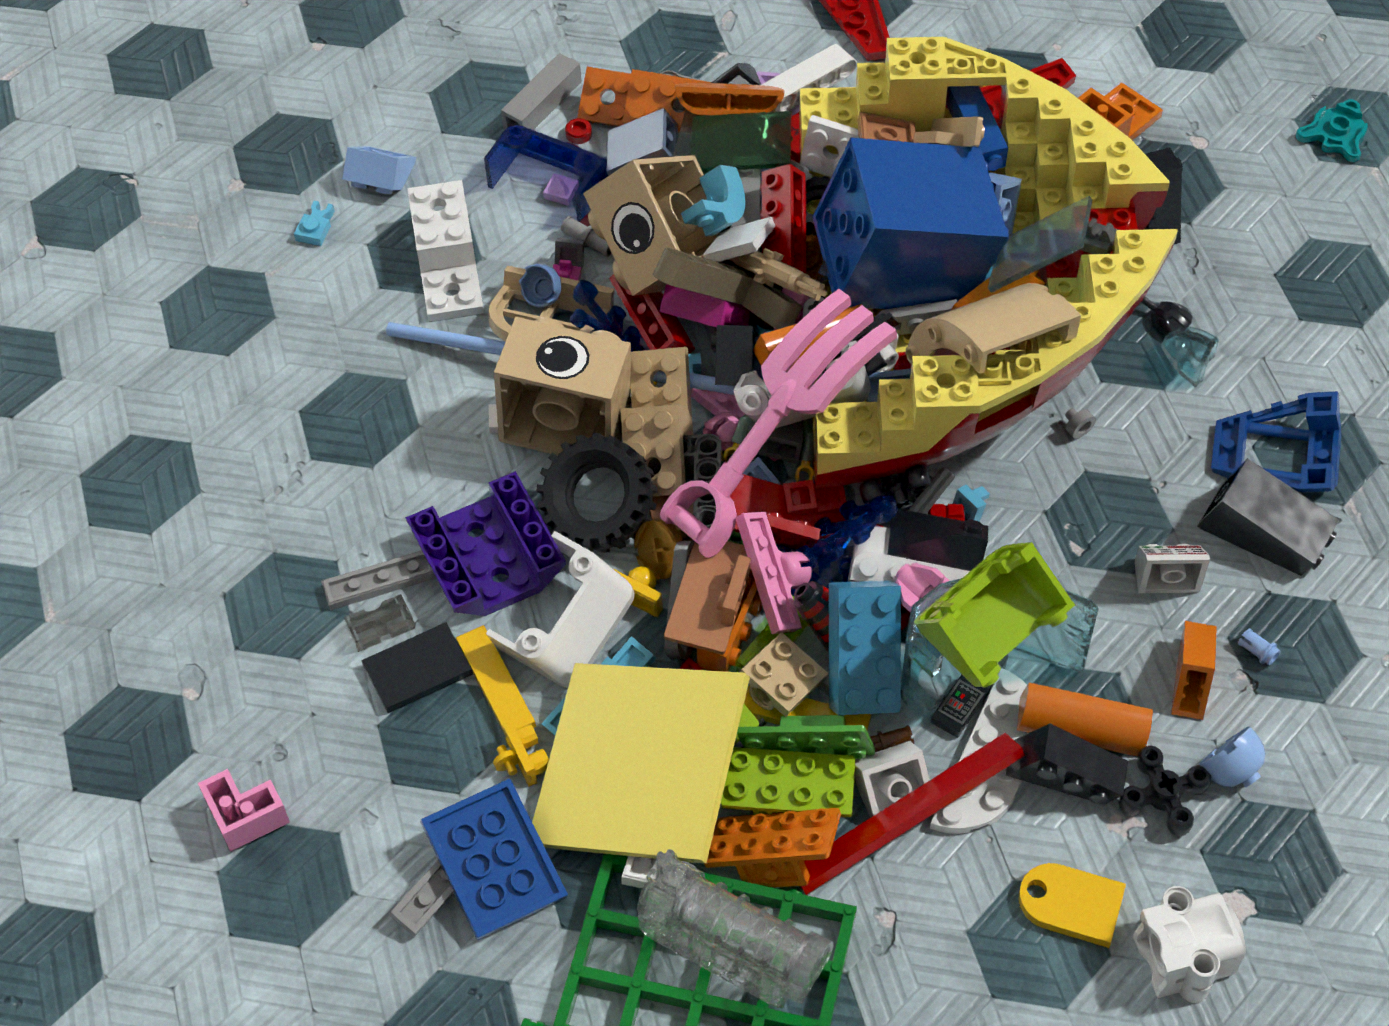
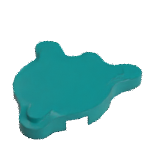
[1295,99,1368,162]

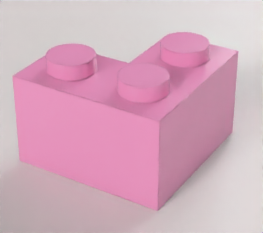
[198,769,290,852]

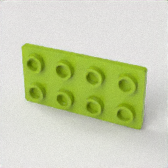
[721,747,855,817]

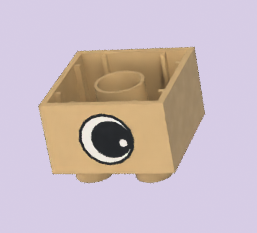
[583,155,731,296]
[494,316,631,455]

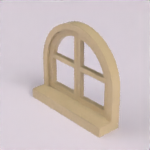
[488,266,615,341]

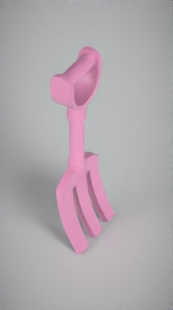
[660,289,897,558]

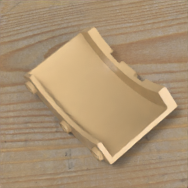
[906,283,1081,374]

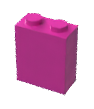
[659,284,750,327]

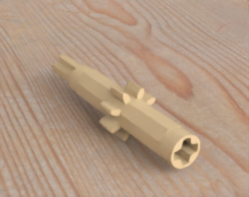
[729,248,827,301]

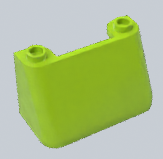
[914,542,1075,688]

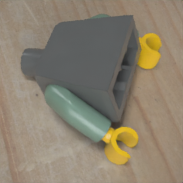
[724,414,814,482]

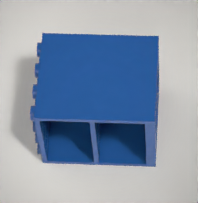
[812,137,1009,309]

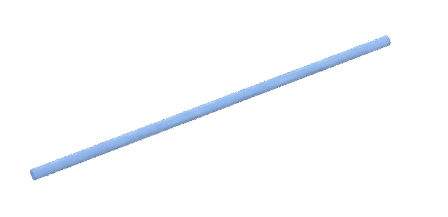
[386,322,736,395]

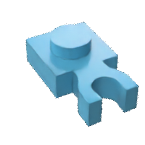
[294,201,335,246]

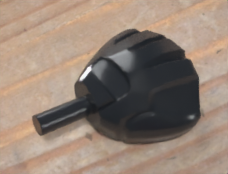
[1141,297,1193,338]

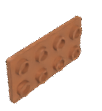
[664,541,751,655]

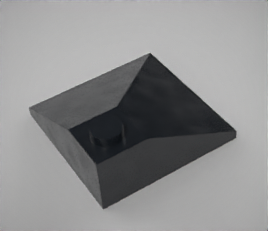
[887,508,989,571]

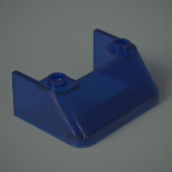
[484,125,609,222]

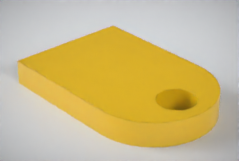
[1019,863,1126,948]

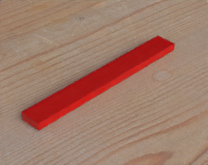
[799,733,1025,895]

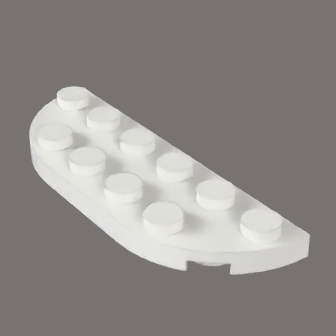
[930,668,1028,834]

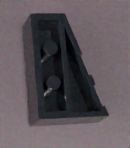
[1144,147,1183,244]

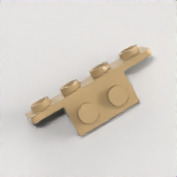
[914,116,985,147]

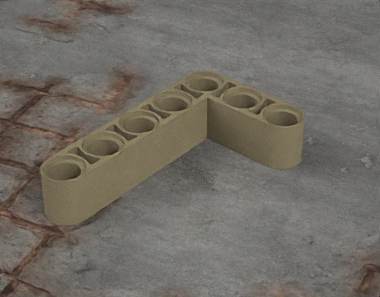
[653,247,803,329]

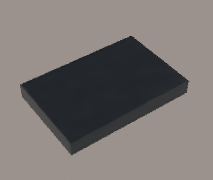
[361,622,473,713]

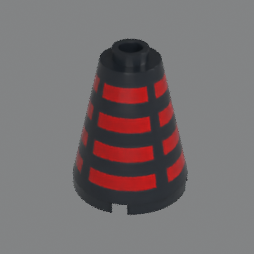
[794,581,829,654]

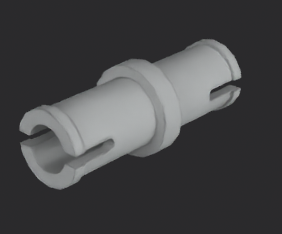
[561,216,612,257]

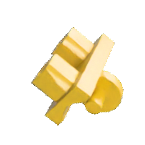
[493,723,549,787]

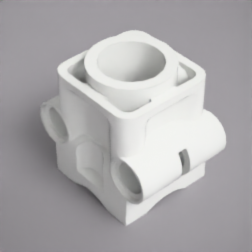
[1133,886,1246,1003]

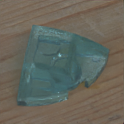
[1161,327,1219,388]

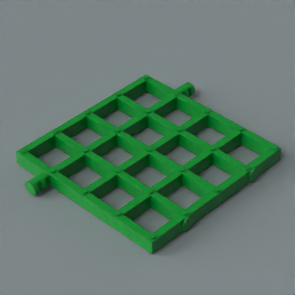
[521,854,857,1026]

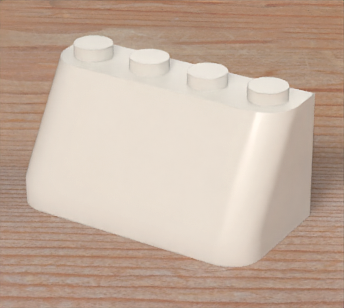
[847,525,970,596]

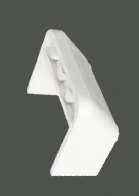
[486,531,634,688]

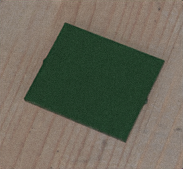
[689,111,793,172]

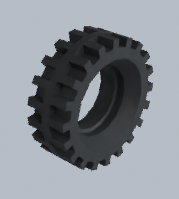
[536,433,658,553]

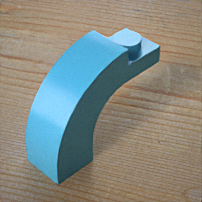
[681,165,746,236]

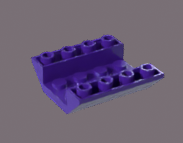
[405,471,566,616]

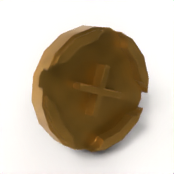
[634,519,692,580]

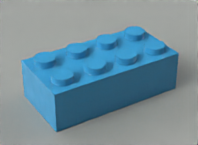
[829,580,901,715]

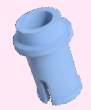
[1238,628,1281,666]

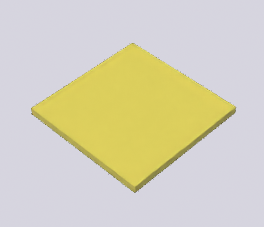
[532,663,750,864]

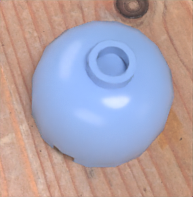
[1199,726,1266,788]

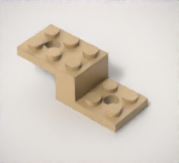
[621,347,693,496]

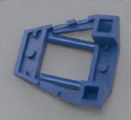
[1211,391,1341,492]

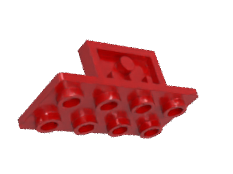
[730,474,849,560]

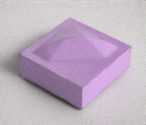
[543,174,579,206]

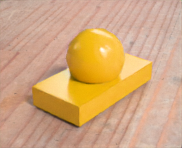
[614,566,663,617]

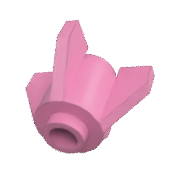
[895,562,954,617]

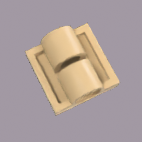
[740,632,828,717]

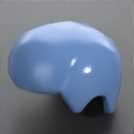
[519,264,561,308]

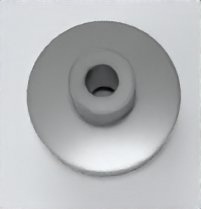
[1065,408,1096,439]

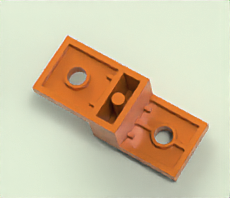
[577,66,711,137]
[1078,82,1163,141]

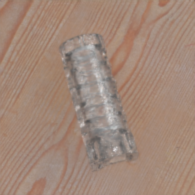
[637,849,833,1008]

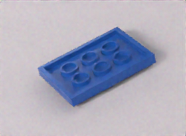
[420,779,568,940]

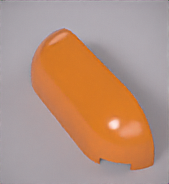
[675,83,785,117]

